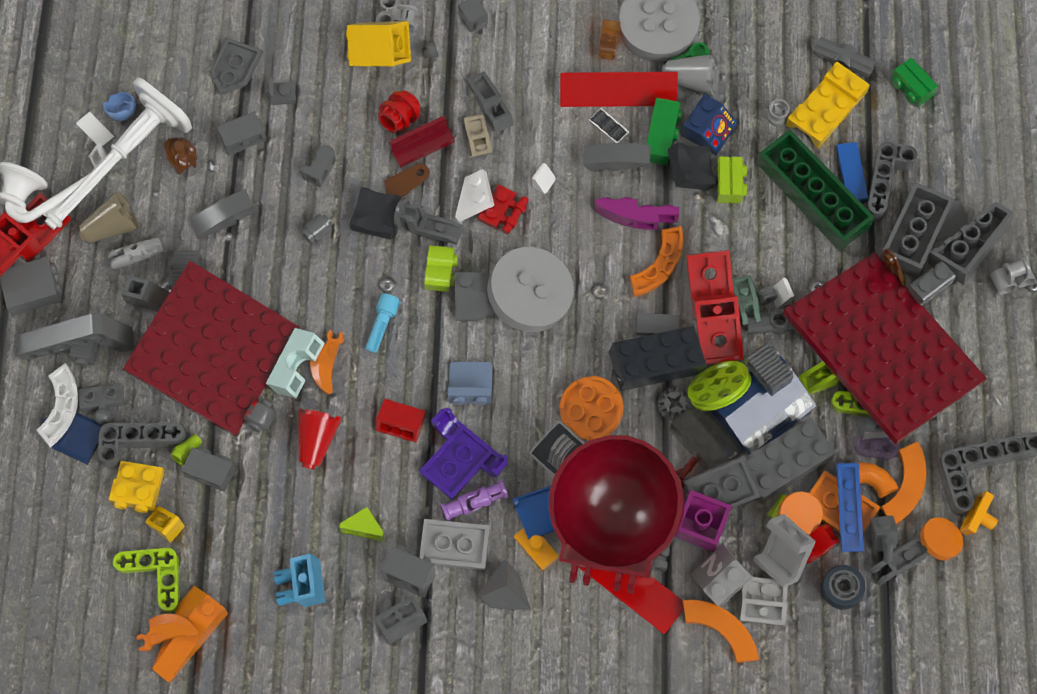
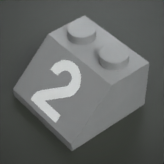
[690,544,753,607]

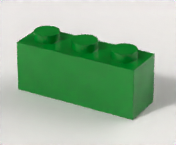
[647,98,683,166]

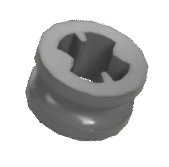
[756,286,778,305]

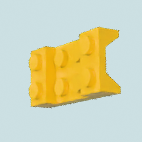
[786,62,870,149]

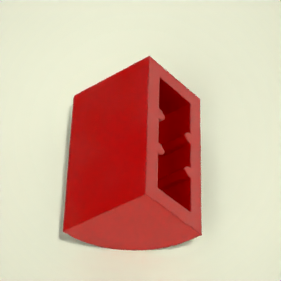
[376,399,426,443]

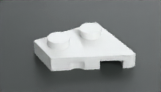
[455,169,494,222]

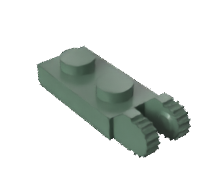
[732,275,761,325]

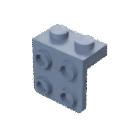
[448,362,492,405]

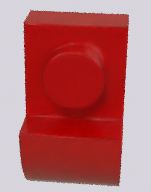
[806,524,841,564]

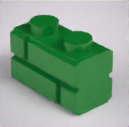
[891,58,939,107]

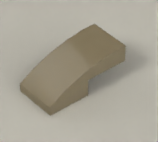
[463,114,492,157]

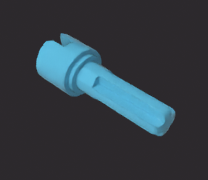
[365,293,401,353]

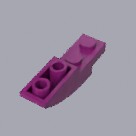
[595,197,679,230]

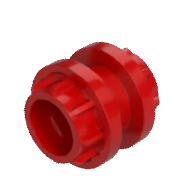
[378,90,421,133]

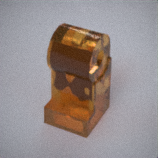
[598,19,621,61]

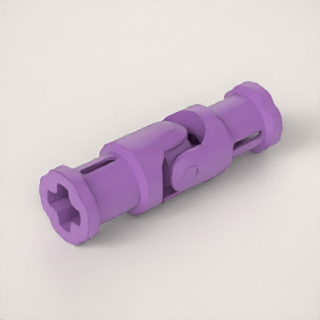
[440,479,508,521]

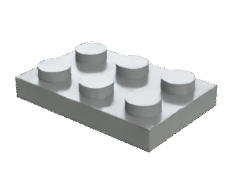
[419,519,490,570]

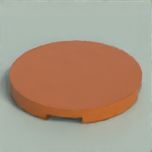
[559,376,624,441]

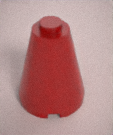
[298,408,342,470]

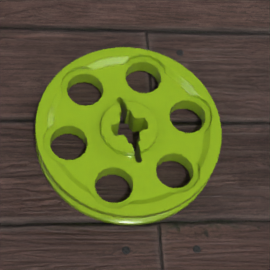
[687,361,751,411]

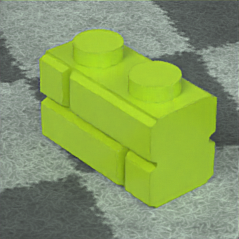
[717,157,748,203]

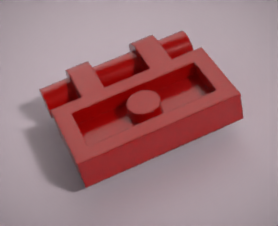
[478,184,529,234]

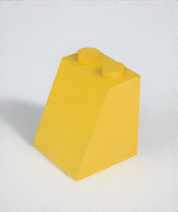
[346,21,411,66]

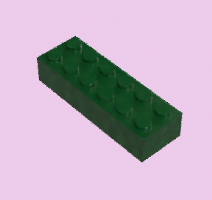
[756,129,875,251]

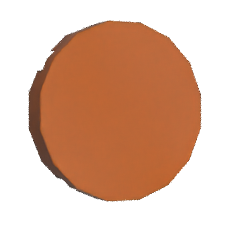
[778,491,823,535]
[920,517,963,561]

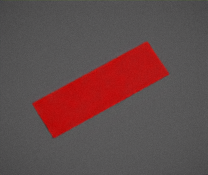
[560,72,678,107]
[579,566,683,634]

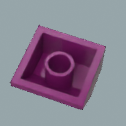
[675,490,732,552]

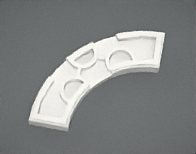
[37,363,78,447]

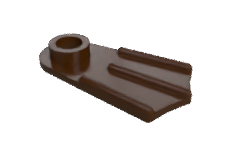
[384,164,430,198]
[883,248,906,286]

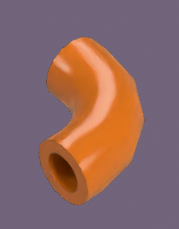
[856,462,899,498]

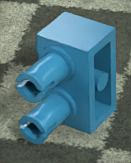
[273,554,325,607]

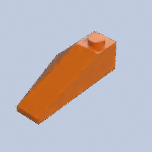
[152,586,228,683]

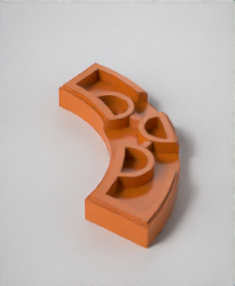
[629,226,683,297]
[881,441,926,524]
[682,600,759,663]

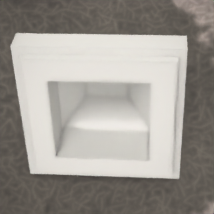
[89,143,108,168]

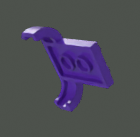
[419,408,508,501]

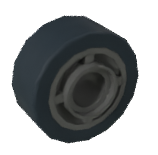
[821,565,866,610]

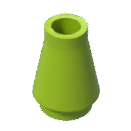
[170,434,202,466]

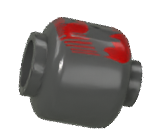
[244,399,276,433]

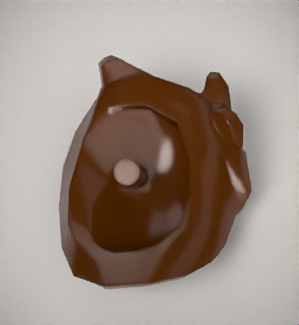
[164,137,197,175]

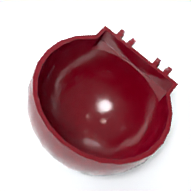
[549,435,684,594]

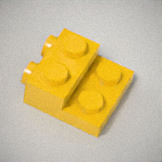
[109,461,164,513]

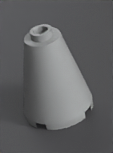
[662,54,719,95]

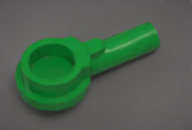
[669,42,709,60]

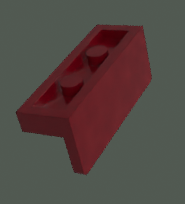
[389,116,455,168]

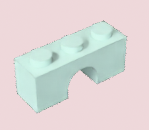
[266,328,325,398]

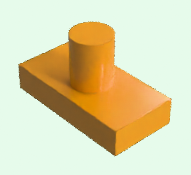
[959,491,998,536]
[514,528,559,571]

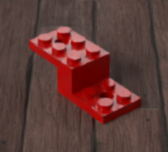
[0,193,72,277]
[686,249,744,364]

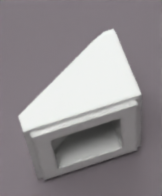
[532,163,556,194]
[773,278,794,308]

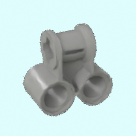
[376,0,418,31]
[990,257,1036,295]

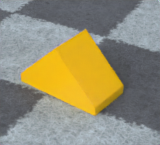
[145,506,185,543]

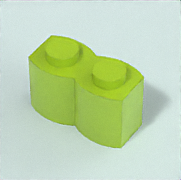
[424,245,458,292]

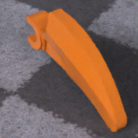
[310,330,344,394]
[136,614,199,652]

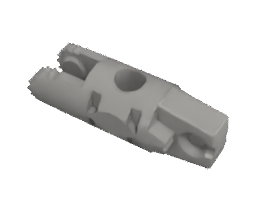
[108,238,163,269]

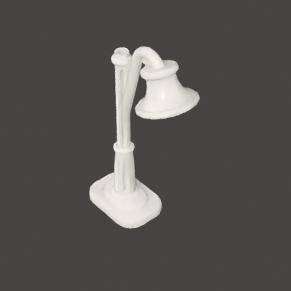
[0,77,192,230]

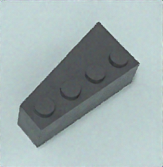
[928,202,1014,285]

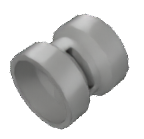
[767,99,790,127]

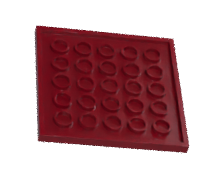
[122,261,300,436]

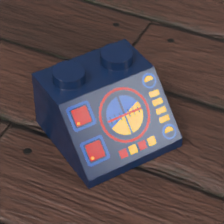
[682,94,738,156]

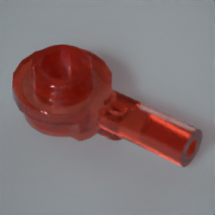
[675,456,698,489]

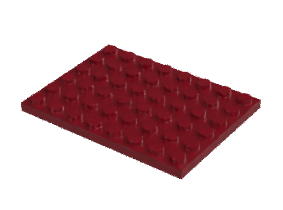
[782,252,987,444]

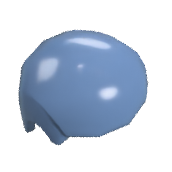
[103,92,136,121]

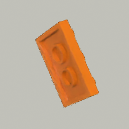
[810,471,880,533]

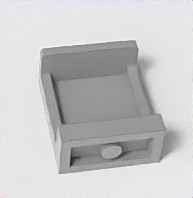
[753,514,816,587]

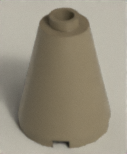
[78,192,140,243]

